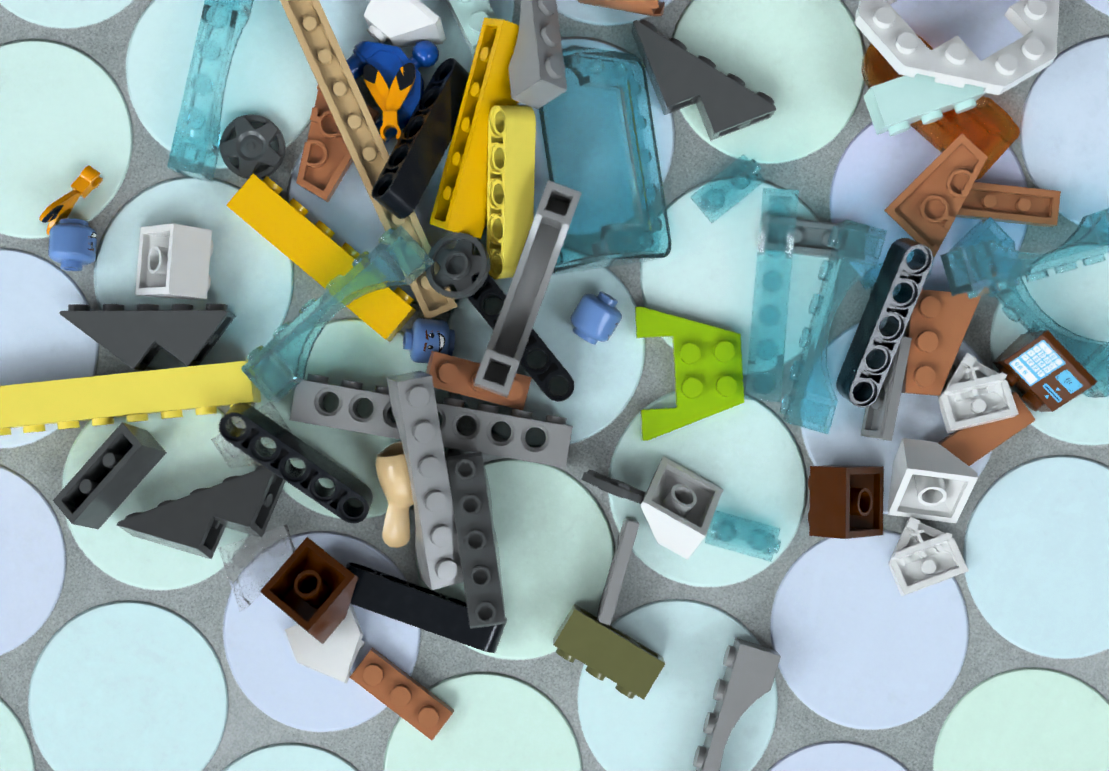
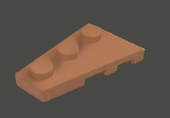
[296,85,380,202]
[884,133,988,258]
[901,289,982,396]

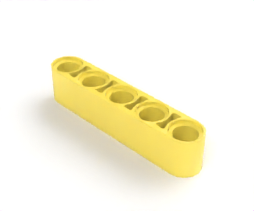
[486,105,536,279]

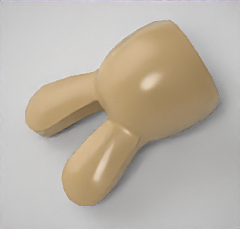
[375,441,414,548]

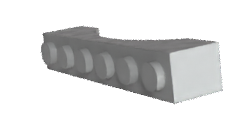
[508,0,567,109]
[474,180,582,398]
[386,371,464,590]
[693,638,781,771]

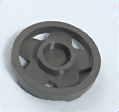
[220,115,286,179]
[426,233,491,299]
[581,469,646,504]

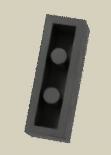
[53,422,167,529]

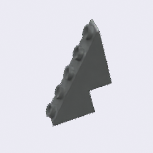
[631,19,776,141]
[59,304,236,370]
[447,452,506,629]
[117,465,286,559]

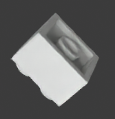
[135,223,214,299]

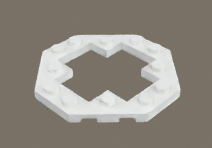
[855,0,1060,95]

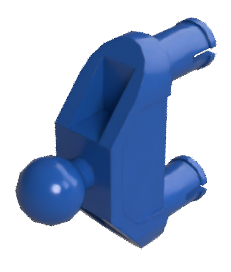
[346,40,439,143]

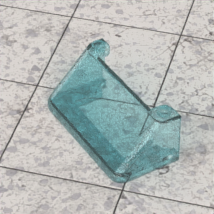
[539,45,671,275]

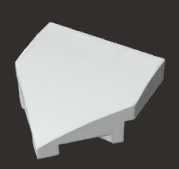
[938,353,1019,433]
[888,517,969,596]
[285,604,365,684]

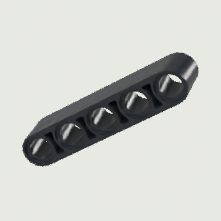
[371,58,469,219]
[836,238,933,408]
[467,274,574,402]
[219,403,373,523]
[346,562,507,653]

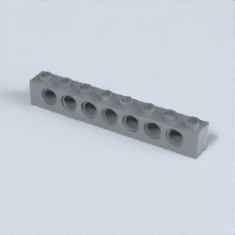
[289,374,573,468]

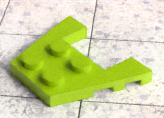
[635,306,744,441]

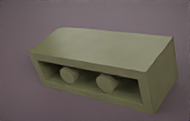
[553,604,666,700]

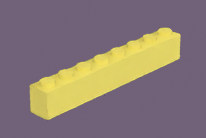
[0,360,261,436]

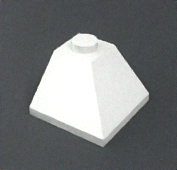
[363,0,446,47]
[887,438,978,523]
[640,456,723,560]

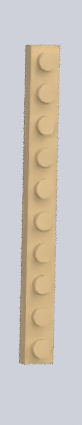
[280,0,458,319]

